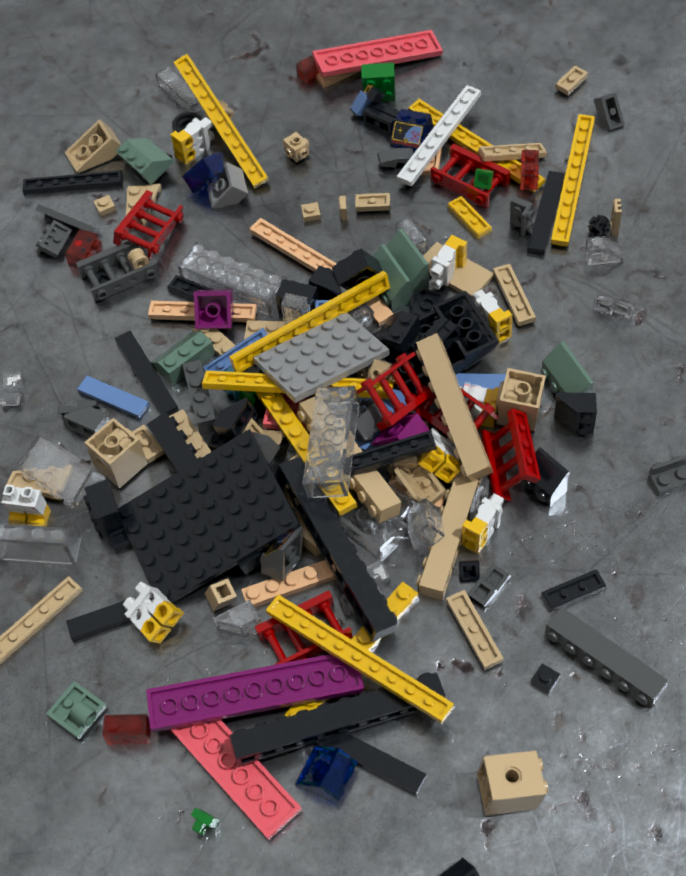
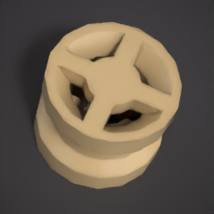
[127,248,149,270]

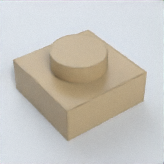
[93,195,116,216]
[301,202,321,222]

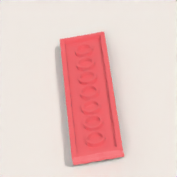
[312,30,443,77]
[169,720,302,841]

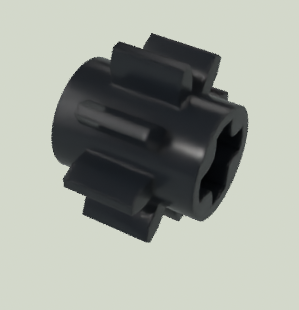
[588,215,611,237]

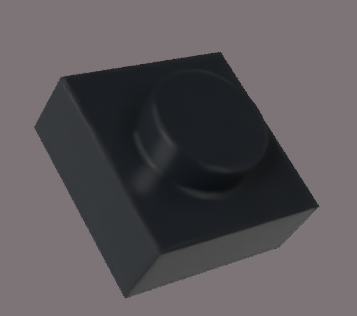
[531,663,561,694]

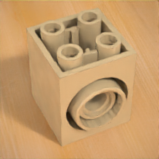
[496,368,546,432]
[84,418,148,488]
[476,750,548,816]

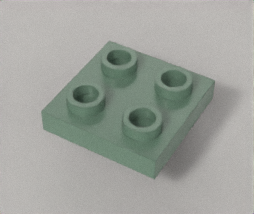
[46,681,107,740]

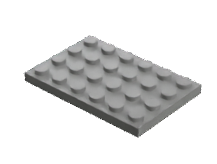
[253,313,389,403]

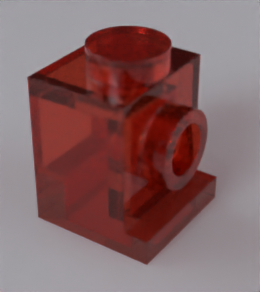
[296,56,320,85]

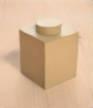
[205,579,237,612]

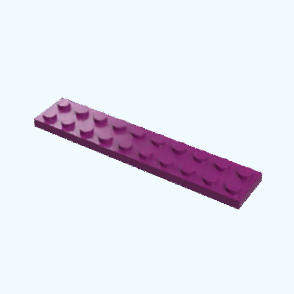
[146,654,364,732]

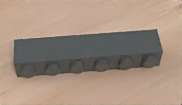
[545,607,669,707]

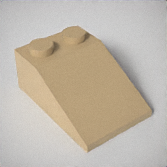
[65,119,121,173]

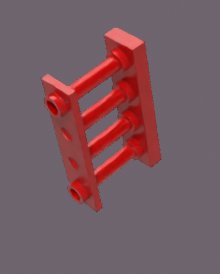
[430,143,510,208]
[113,190,184,260]
[356,352,435,431]
[413,388,499,437]
[481,408,541,502]
[255,590,353,665]

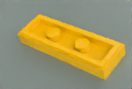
[447,196,492,239]

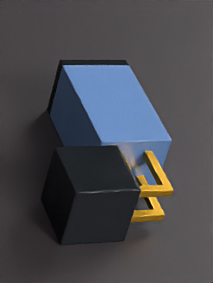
[350,85,385,118]

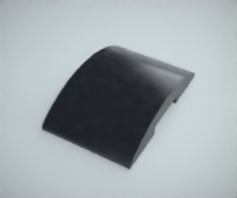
[372,291,499,390]

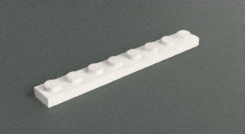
[397,85,481,187]

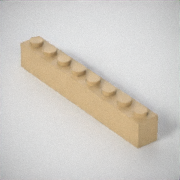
[416,333,493,482]
[297,395,401,523]
[416,459,482,601]

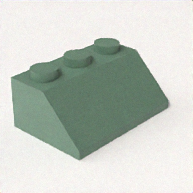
[115,137,174,185]
[386,228,429,295]
[373,244,411,311]
[150,331,215,386]
[541,341,593,393]

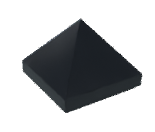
[459,560,480,581]

